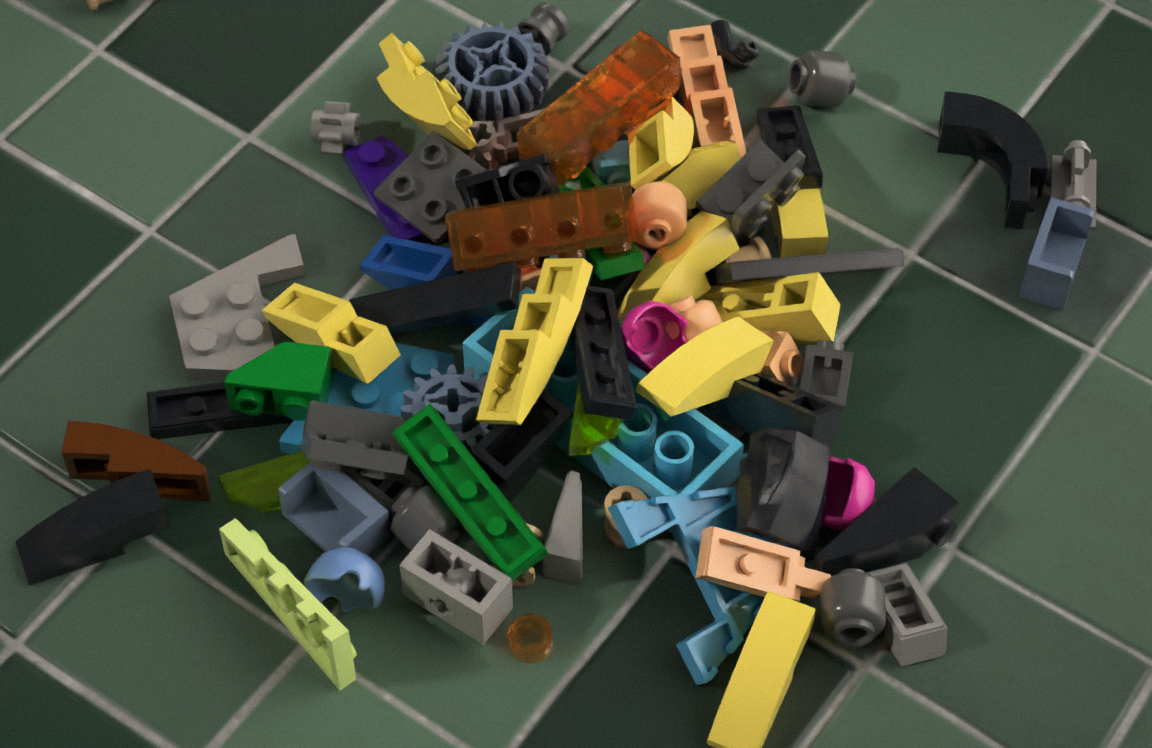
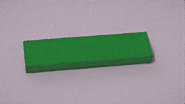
[391,404,549,582]

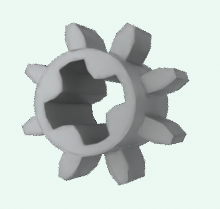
[310,101,361,155]
[458,121,508,170]

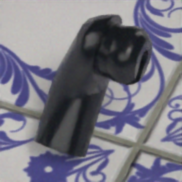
[710,20,759,69]

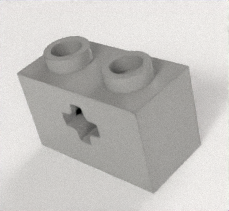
[399,529,513,645]

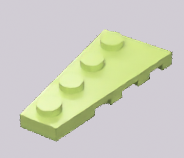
[219,518,357,691]

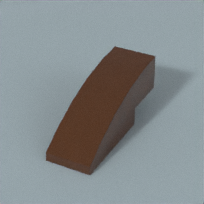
[62,420,212,501]

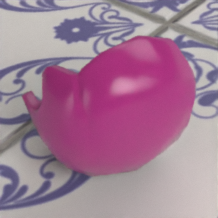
[621,301,688,373]
[821,457,875,531]

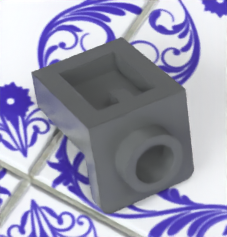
[799,340,854,410]

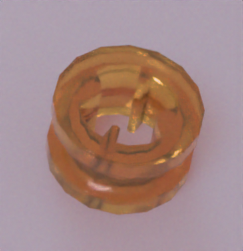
[507,613,553,663]

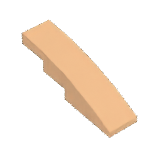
[667,25,746,159]

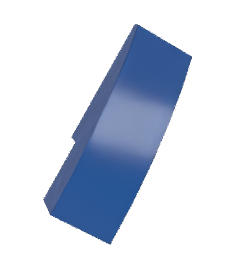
[360,235,496,327]

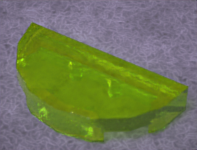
[569,381,623,456]
[218,451,312,512]

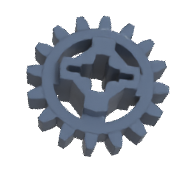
[401,364,497,455]

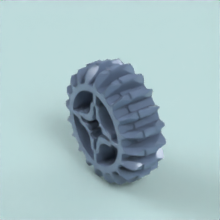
[434,21,549,122]

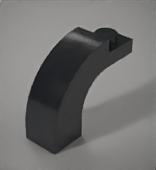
[937,91,1048,230]

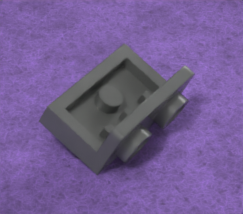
[300,400,408,479]

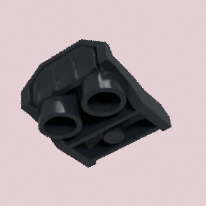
[455,152,572,268]
[736,428,831,562]

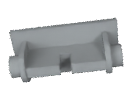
[1051,140,1097,230]

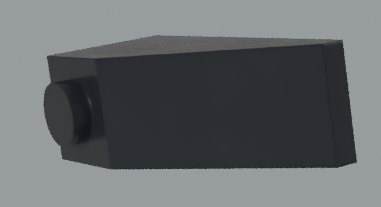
[719,372,842,457]
[813,467,959,577]

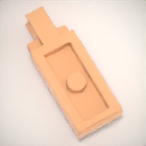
[695,526,831,602]

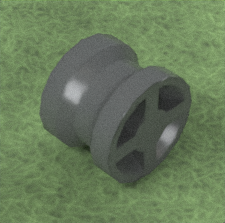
[518,2,570,56]

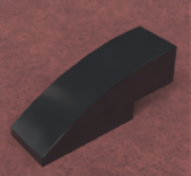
[470,388,574,503]
[15,469,170,586]

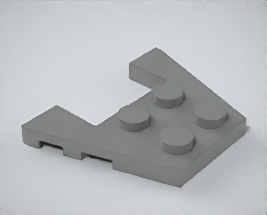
[169,234,305,380]

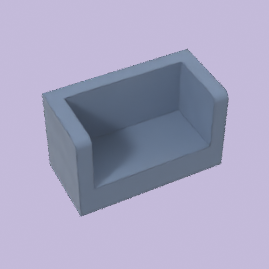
[1019,197,1094,310]
[278,461,391,556]

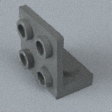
[374,131,486,244]
[696,140,806,241]

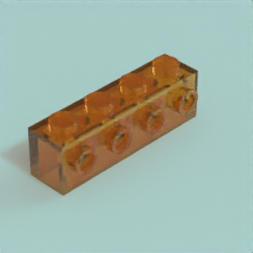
[517,30,681,187]
[445,181,640,272]

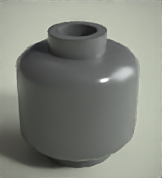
[788,50,856,108]
[389,485,462,551]
[820,568,886,647]

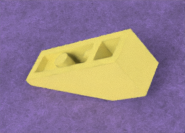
[695,272,841,347]

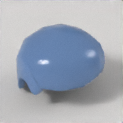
[304,547,385,613]

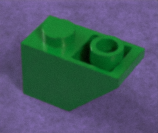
[224,342,334,421]

